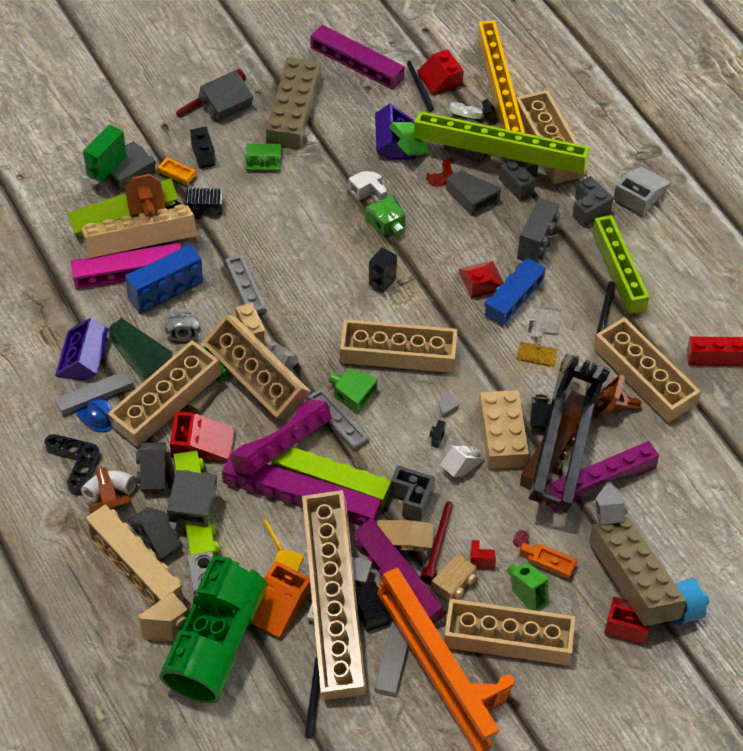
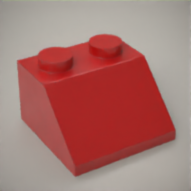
[417,49,464,95]

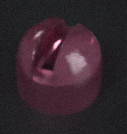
[513,530,530,547]

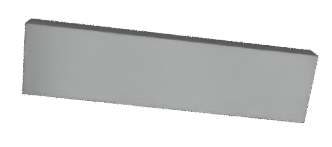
[225,255,267,315]
[54,370,134,416]
[306,388,369,452]
[375,619,408,696]

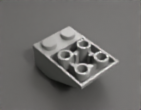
[613,167,672,216]

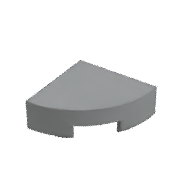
[440,392,459,417]

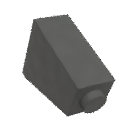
[446,170,501,216]

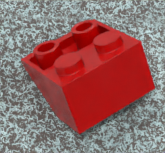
[604,597,650,644]

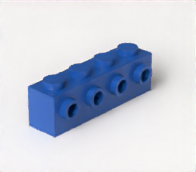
[484,258,546,325]

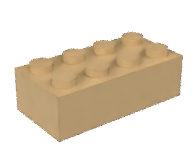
[479,390,529,470]

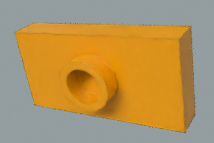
[157,157,197,186]

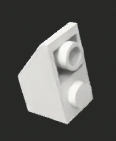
[440,445,485,477]

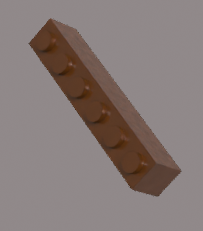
[520,390,594,490]

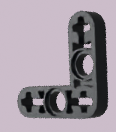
[44,434,100,495]

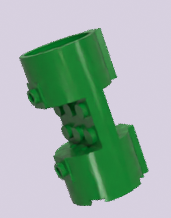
[159,556,268,703]

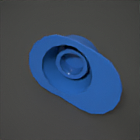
[76,399,113,432]

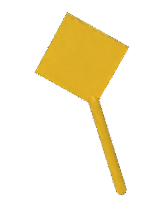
[263,519,304,571]

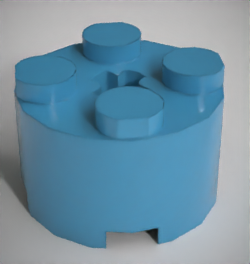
[672,578,709,625]

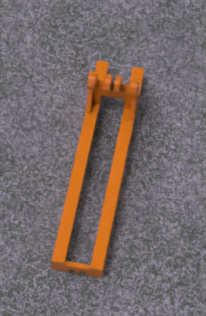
[377,567,515,751]

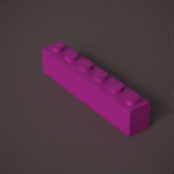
[310,25,405,90]
[354,518,448,624]

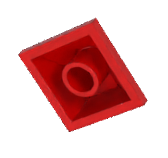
[459,261,504,298]

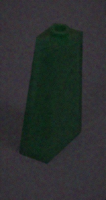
[108,318,173,382]

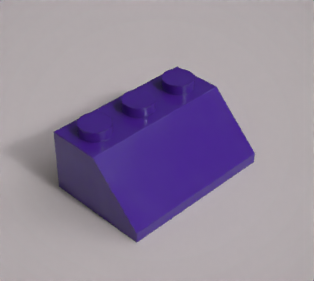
[375,103,416,160]
[55,317,109,380]

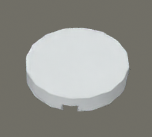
[448,102,483,119]

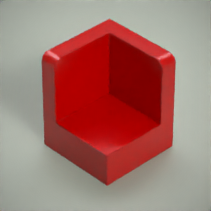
[470,540,496,569]

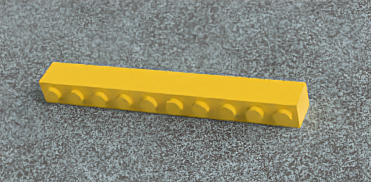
[477,20,525,133]

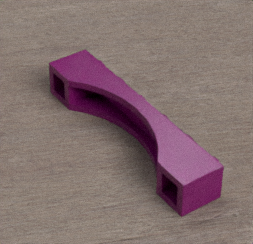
[229,399,332,475]
[545,441,659,513]

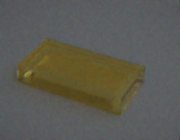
[516,342,558,368]

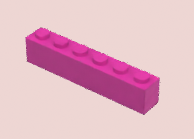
[70,243,181,289]

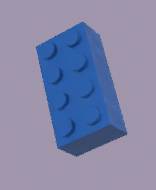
[125,244,203,314]

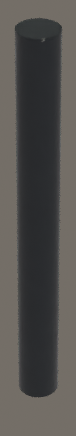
[407,60,434,112]
[596,281,615,334]
[305,657,320,738]

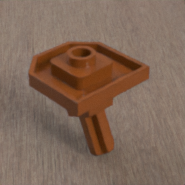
[125,174,166,218]
[594,374,642,419]
[88,467,131,511]

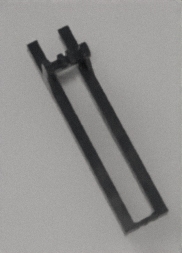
[528,353,610,513]

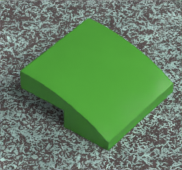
[389,122,429,155]

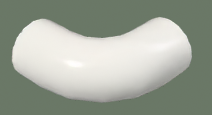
[81,470,137,502]

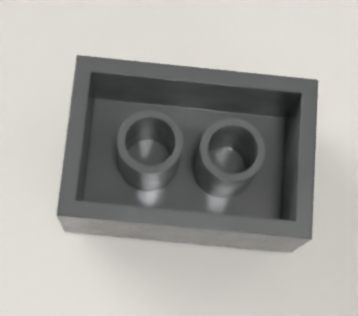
[517,198,561,264]

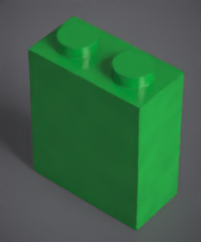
[83,124,127,182]

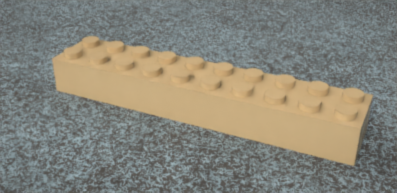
[302,490,367,701]

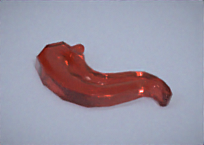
[426,158,454,186]

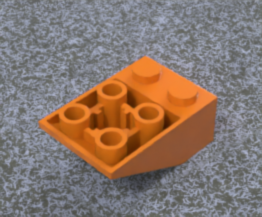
[252,561,311,639]

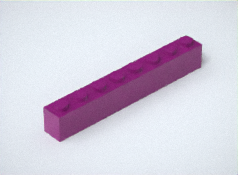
[222,456,381,527]

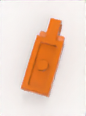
[519,542,577,580]

